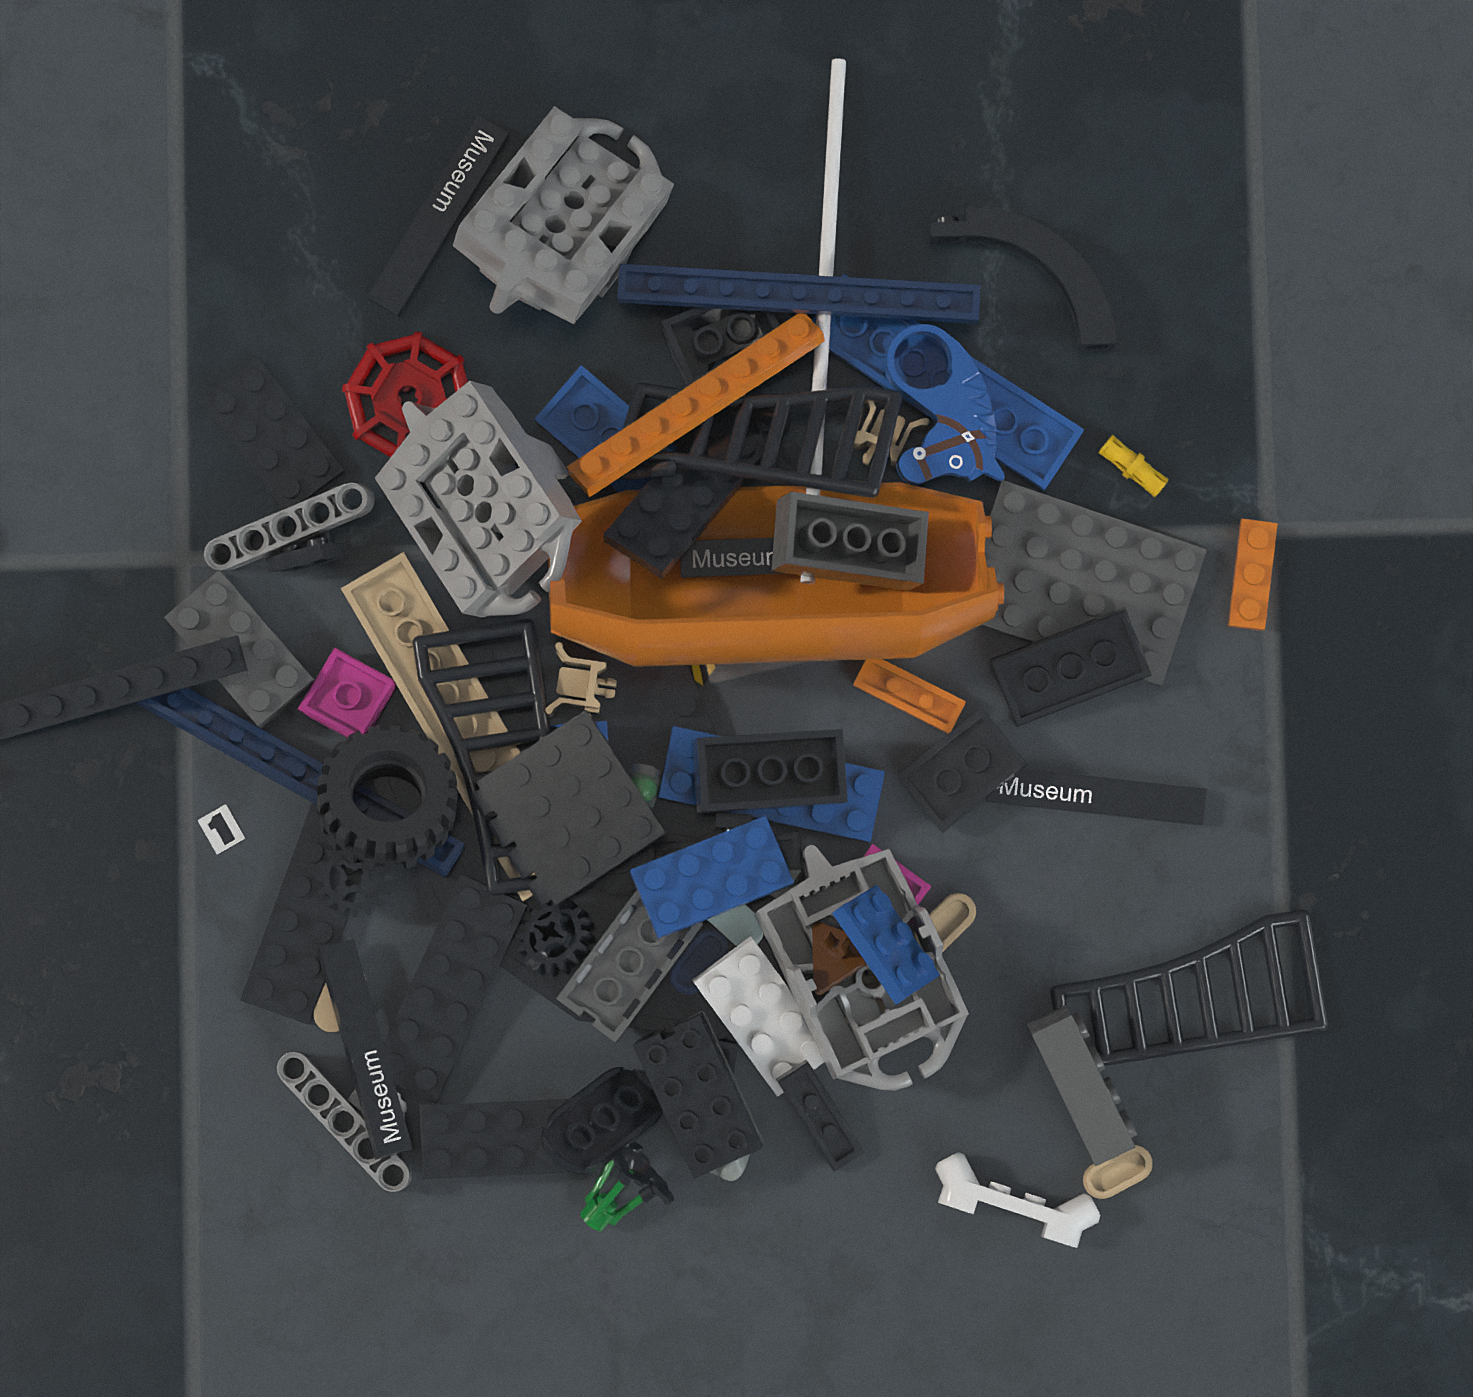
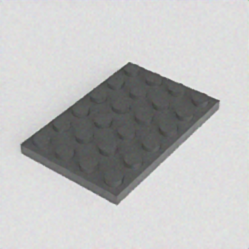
[980,480,1207,687]

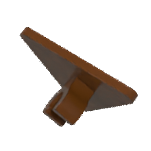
[812,921,867,995]

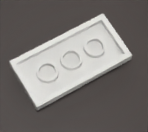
[692,936,825,1097]

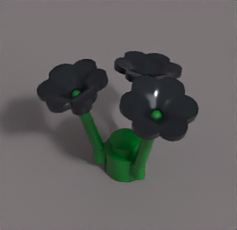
[580,1142,674,1231]

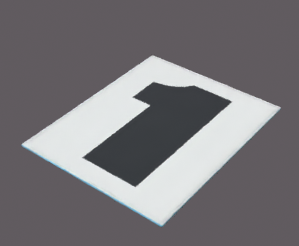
[198,804,245,854]

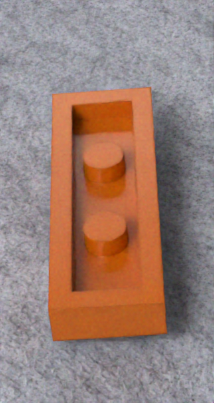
[1228,519,1278,631]
[853,659,966,734]

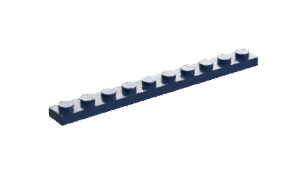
[617,264,981,324]
[135,688,465,877]

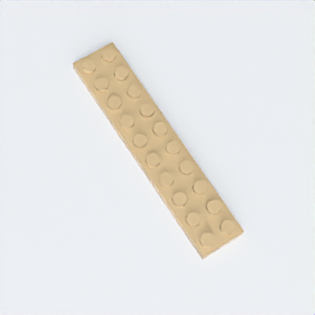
[341,552,535,902]

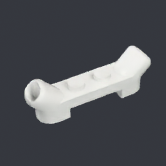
[935,1152,1100,1248]

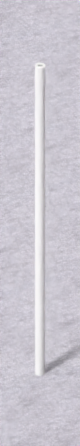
[800,59,846,584]

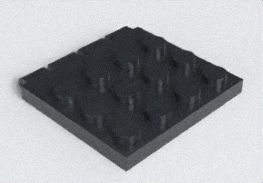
[469,710,667,907]

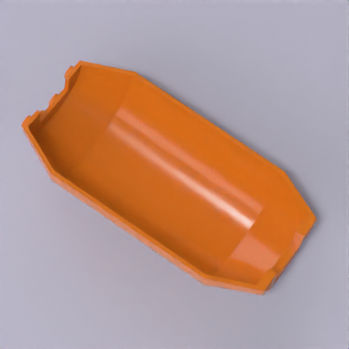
[548,482,1004,667]

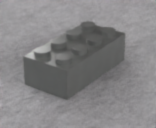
[771,492,929,591]
[164,570,315,730]
[1027,1005,1137,1167]

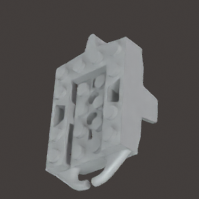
[453,106,674,324]
[375,381,582,618]
[755,845,969,1091]

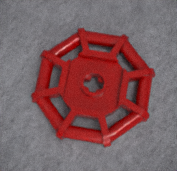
[341,331,468,458]

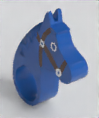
[883,324,1005,485]

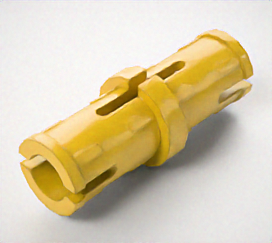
[1098,435,1169,497]

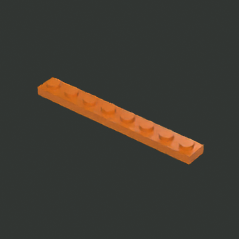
[567,313,825,497]

